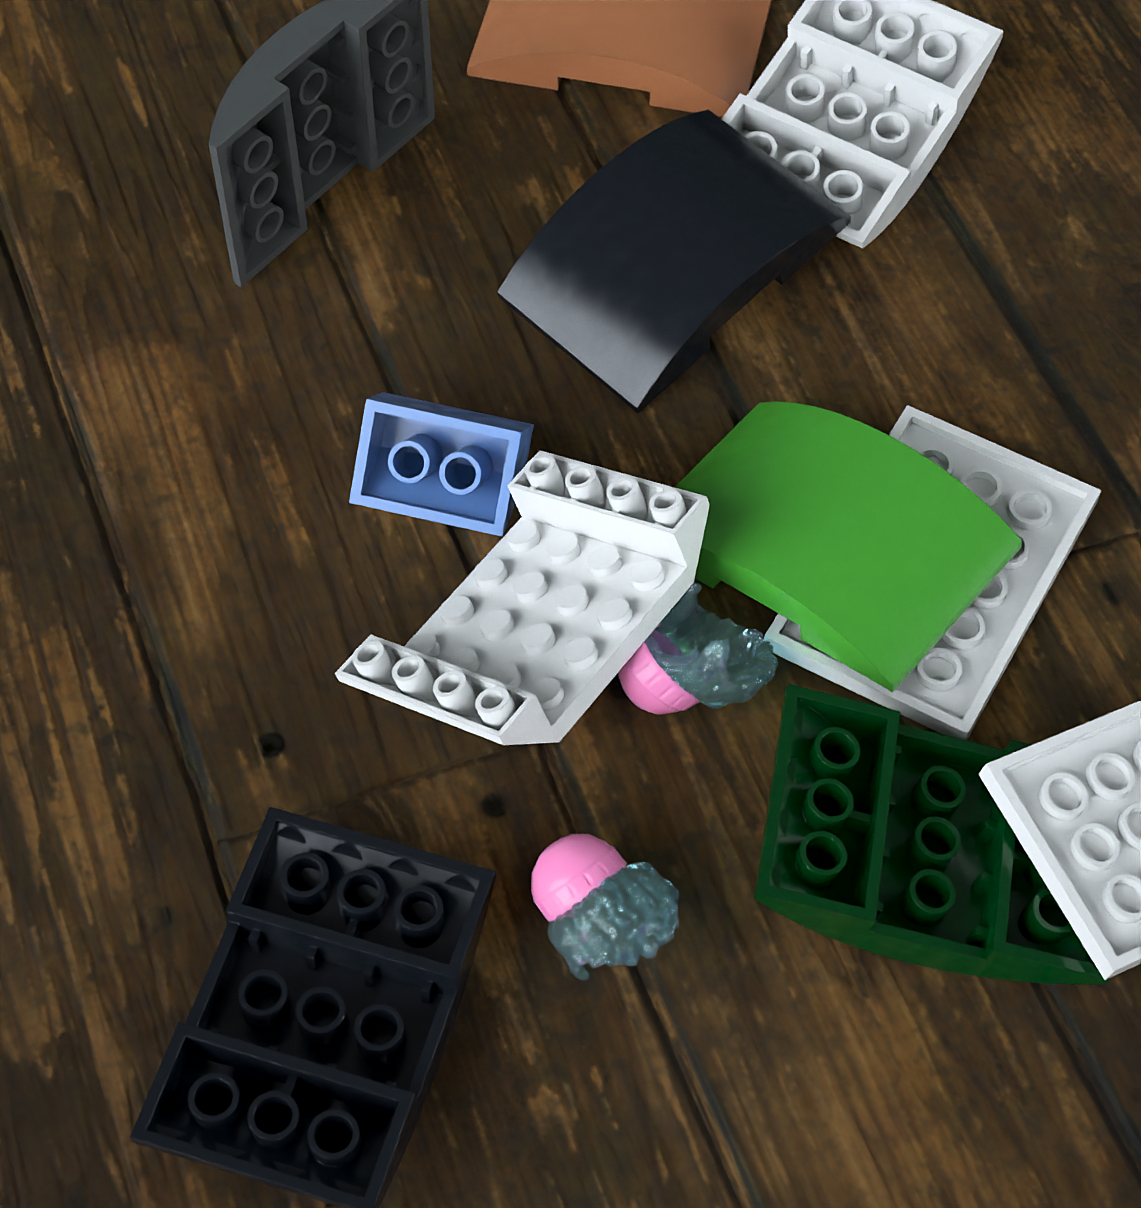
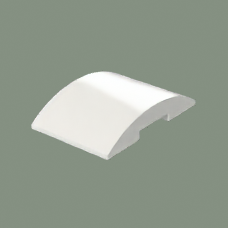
[722,0,1003,248]

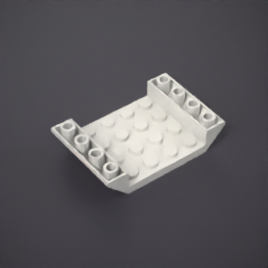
[335,450,710,745]

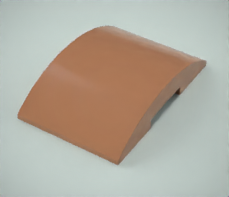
[467,0,772,117]

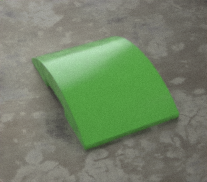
[675,401,1022,692]

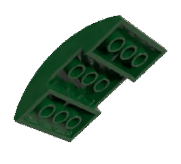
[754,684,1111,984]

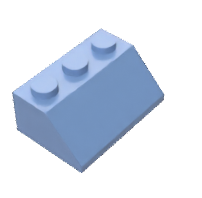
[349,392,534,537]

